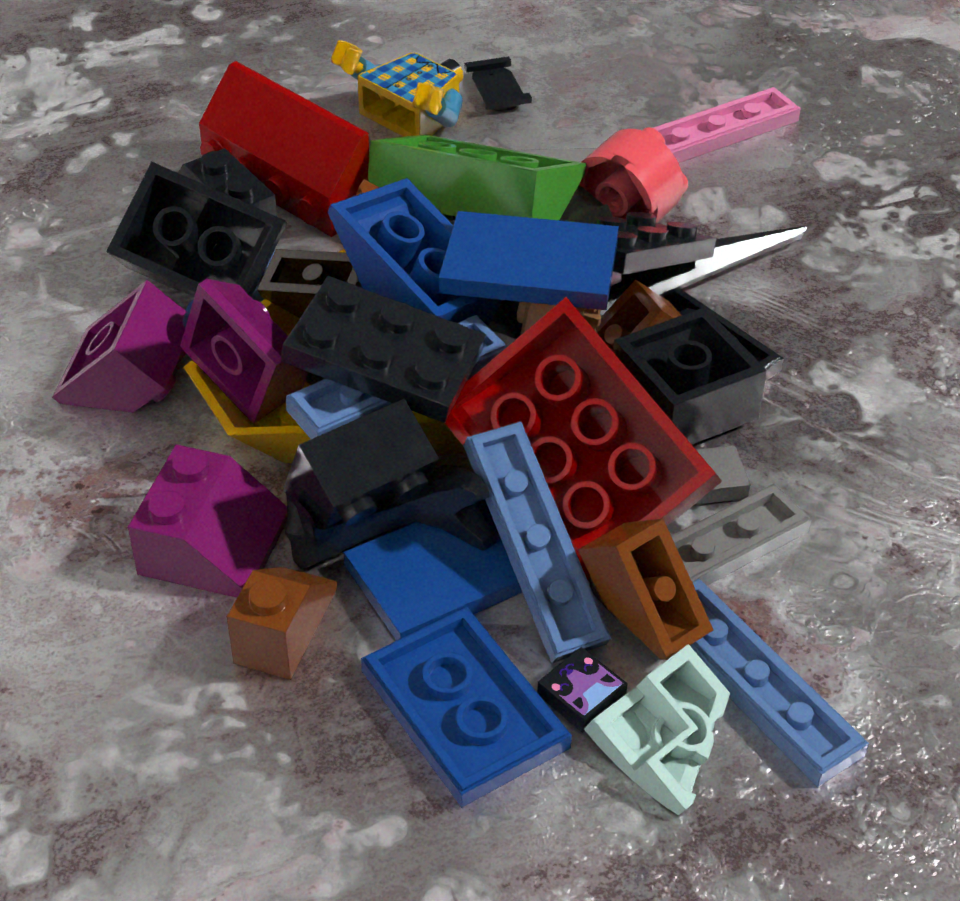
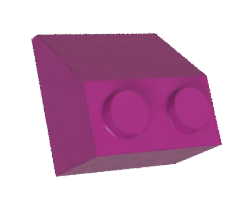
[180,279,309,424]
[52,280,187,413]
[127,444,287,598]

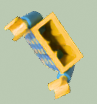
[331,40,463,137]

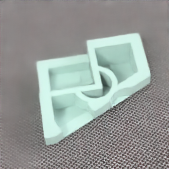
[584,644,730,815]

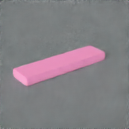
[654,87,801,163]

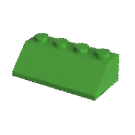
[368,135,586,220]

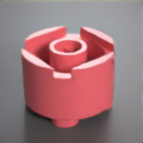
[573,127,688,224]

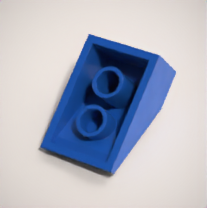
[328,178,502,326]

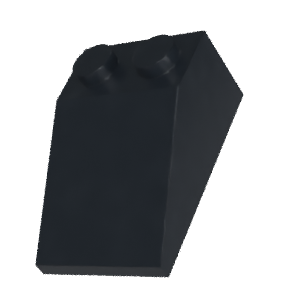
[106,161,287,297]

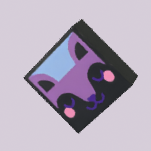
[537,647,628,733]

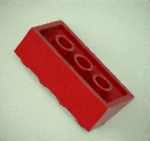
[199,61,369,237]

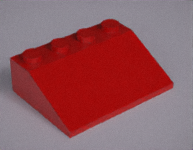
[445,297,722,582]

